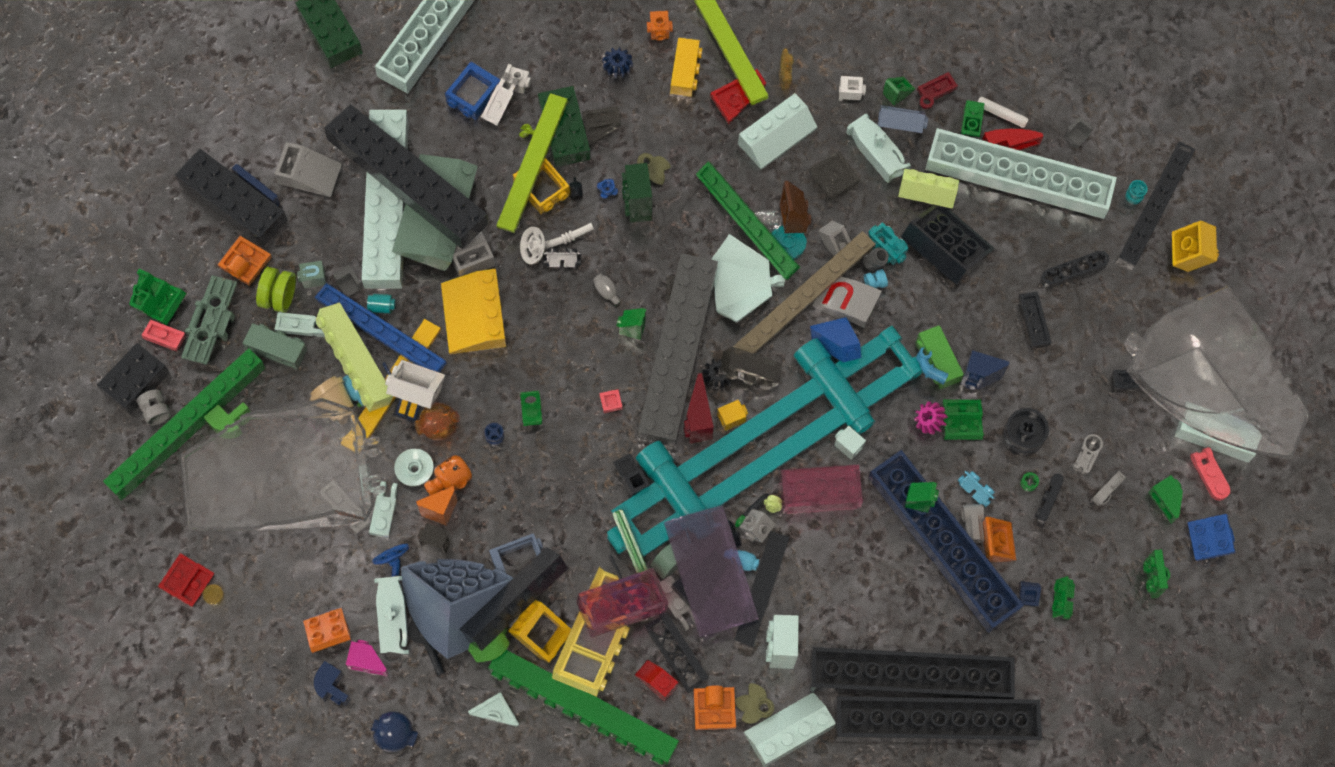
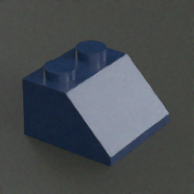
[961,350,1010,390]

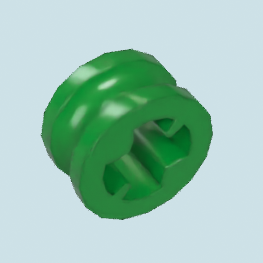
[1020,472,1039,492]

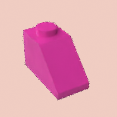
[346,640,388,676]

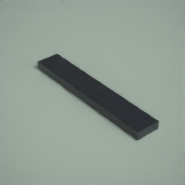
[734,531,790,648]

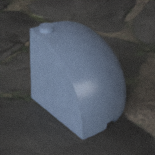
[401,559,513,659]

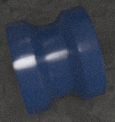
[484,423,504,446]

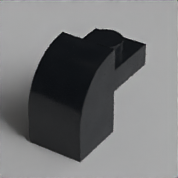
[613,453,650,496]

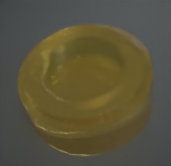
[203,585,224,606]

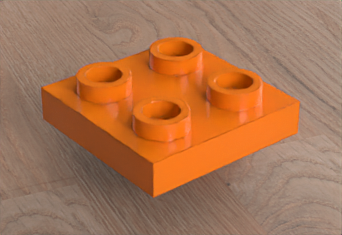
[218,236,272,286]
[303,608,351,653]
[694,686,736,730]

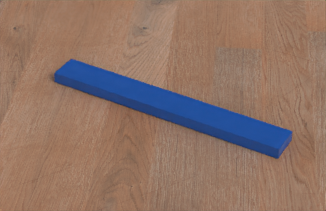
[315,283,447,372]

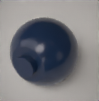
[370,711,418,753]

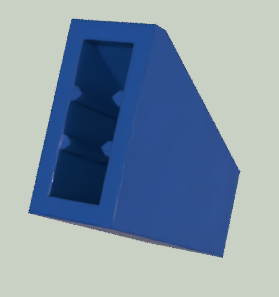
[810,317,861,362]

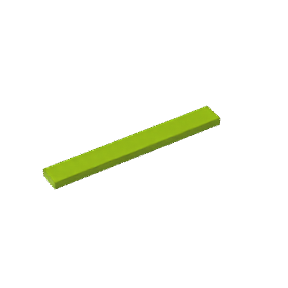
[694,0,768,105]
[496,93,568,233]

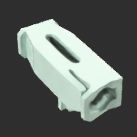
[846,114,911,183]
[374,576,410,654]

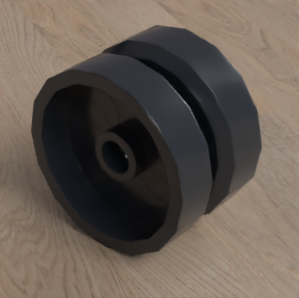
[1002,408,1049,456]

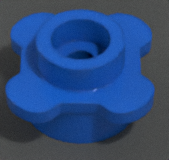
[597,179,618,199]

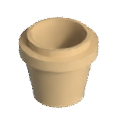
[309,376,354,421]

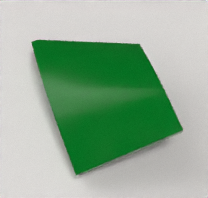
[129,269,187,325]

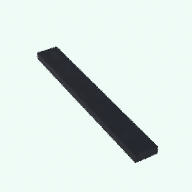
[1117,141,1196,269]

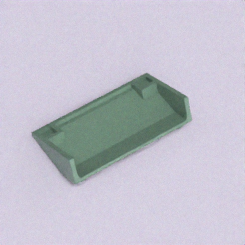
[392,154,478,271]

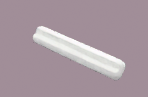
[978,97,1028,128]

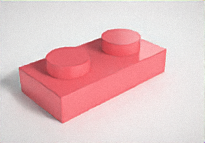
[142,320,186,352]

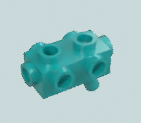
[868,222,908,265]

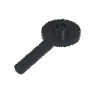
[408,620,445,676]

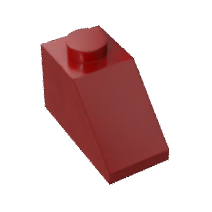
[634,660,678,702]

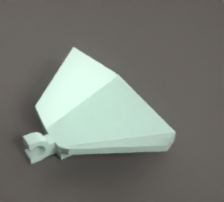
[712,234,785,322]

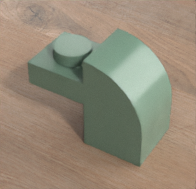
[651,535,698,580]

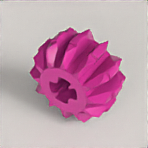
[914,401,948,435]

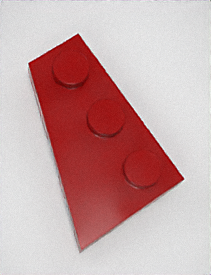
[710,69,766,124]

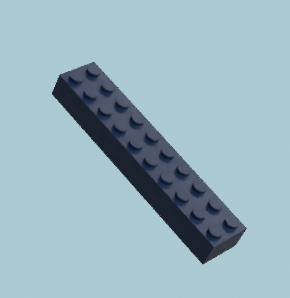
[868,450,1024,633]

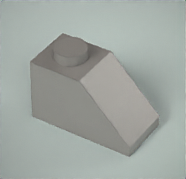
[818,221,851,256]

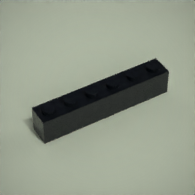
[460,547,569,651]

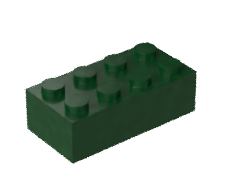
[295,0,363,69]
[538,86,590,167]

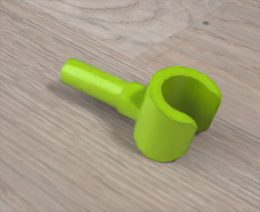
[519,124,535,138]

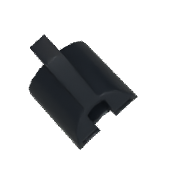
[569,177,583,197]

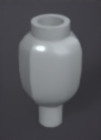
[593,273,621,306]

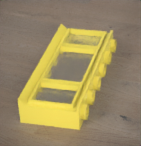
[552,567,636,697]

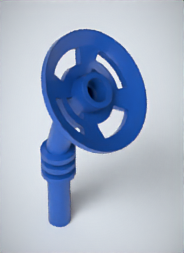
[372,544,409,577]

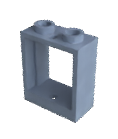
[877,105,928,133]
[489,533,543,574]

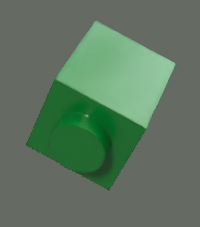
[616,308,646,340]
[1148,475,1183,524]

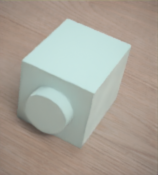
[834,426,866,460]

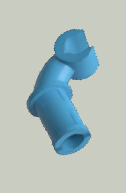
[916,347,948,385]

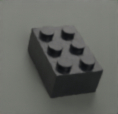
[97,343,170,415]

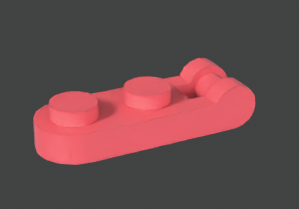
[1190,447,1230,501]

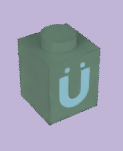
[297,261,326,288]

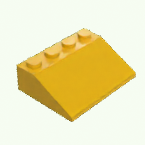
[441,269,506,354]

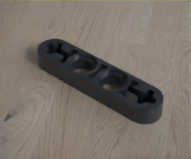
[1040,251,1109,288]

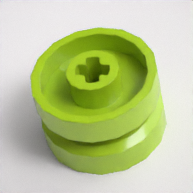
[256,267,296,313]

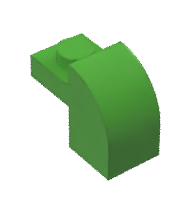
[203,402,252,437]
[468,628,510,662]

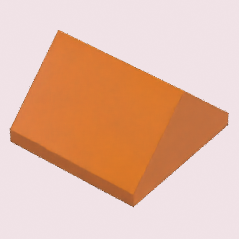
[416,486,457,526]
[983,517,1016,563]

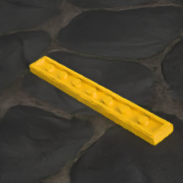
[341,319,441,455]

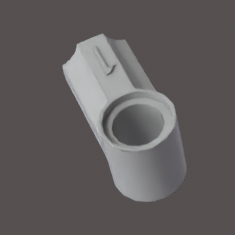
[961,504,984,544]

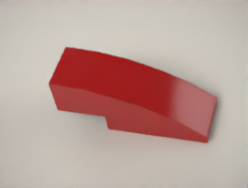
[982,129,1043,151]

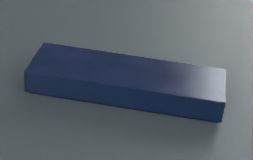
[232,164,280,206]

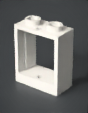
[385,360,445,409]

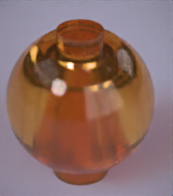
[415,402,459,441]

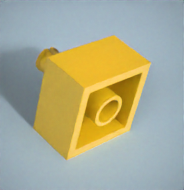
[1172,220,1219,272]

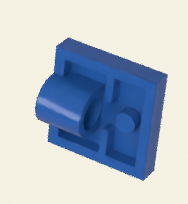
[1188,514,1236,561]

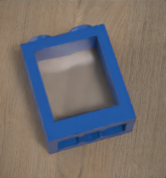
[445,62,501,120]

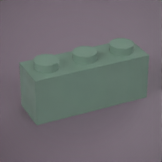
[243,323,307,370]

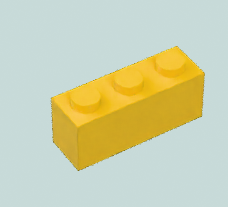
[670,37,703,97]

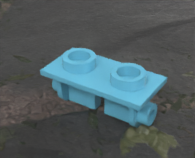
[957,471,996,507]

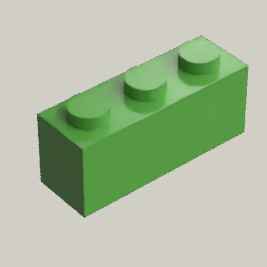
[916,325,964,389]

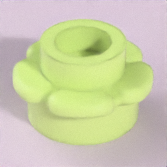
[764,495,782,513]

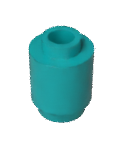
[367,294,396,314]

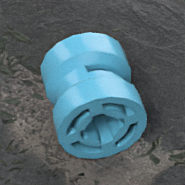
[864,269,888,288]

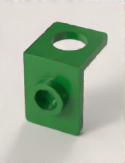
[520,391,542,426]

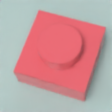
[600,389,622,413]

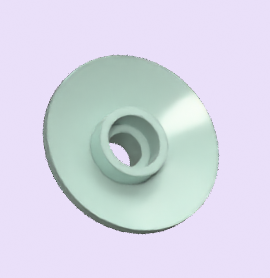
[394,449,434,486]

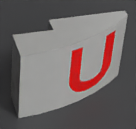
[812,277,882,328]

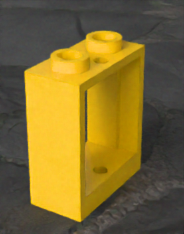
[513,158,570,214]
[508,600,571,663]

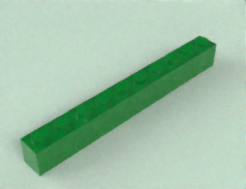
[103,348,266,501]
[488,650,679,766]

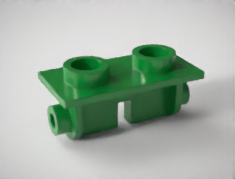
[1052,576,1075,620]

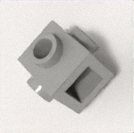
[739,509,775,543]

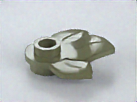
[637,153,671,185]
[735,683,774,724]

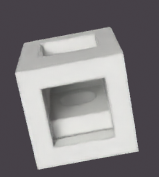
[503,64,532,94]
[839,76,866,101]

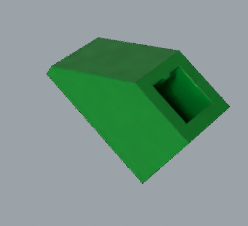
[961,100,985,137]
[905,482,939,513]

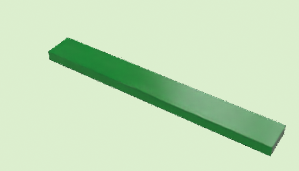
[696,162,800,280]

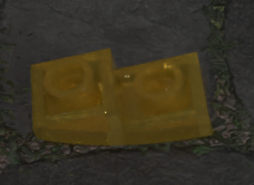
[779,48,794,91]

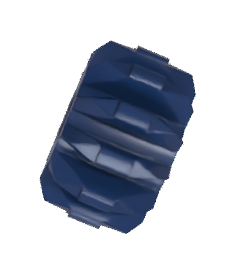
[602,47,633,79]

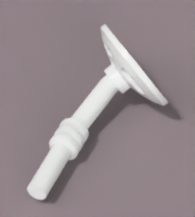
[520,223,594,264]

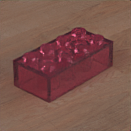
[780,465,863,514]
[576,568,669,638]

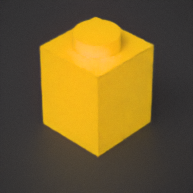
[717,400,748,431]

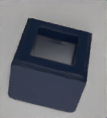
[1019,581,1041,606]

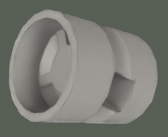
[136,390,171,426]

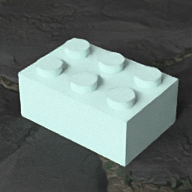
[766,615,798,669]

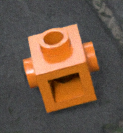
[647,11,673,41]

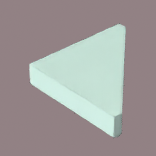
[468,692,519,727]

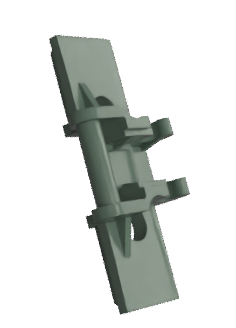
[181,275,237,365]

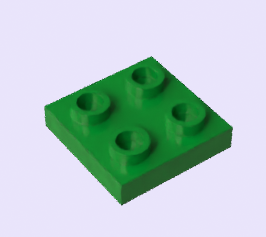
[1143,549,1171,598]

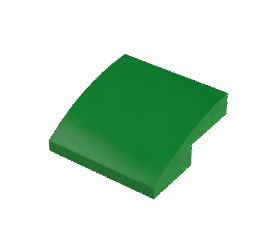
[942,399,984,440]

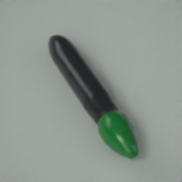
[735,493,769,527]

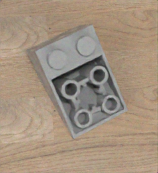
[274,142,342,197]
[452,232,495,277]

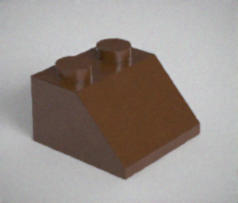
[779,181,811,233]

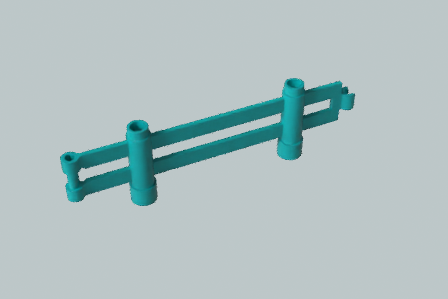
[607,326,923,557]

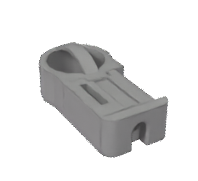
[1072,434,1103,475]
[1092,471,1126,506]

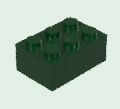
[622,163,652,223]

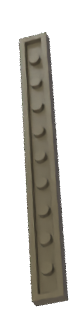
[725,231,876,369]

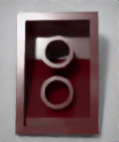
[683,373,714,444]

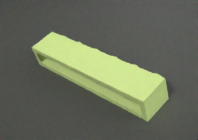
[316,303,393,412]

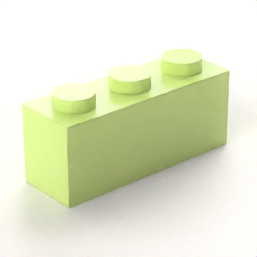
[898,168,959,208]

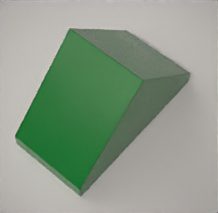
[882,77,915,106]

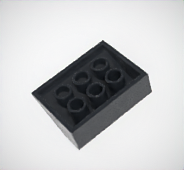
[901,205,995,285]

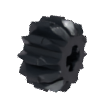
[702,358,734,391]

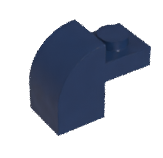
[314,661,351,706]

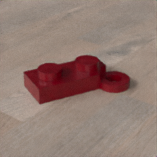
[917,72,958,109]

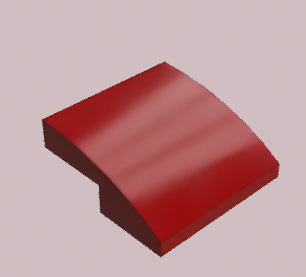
[158,553,215,607]

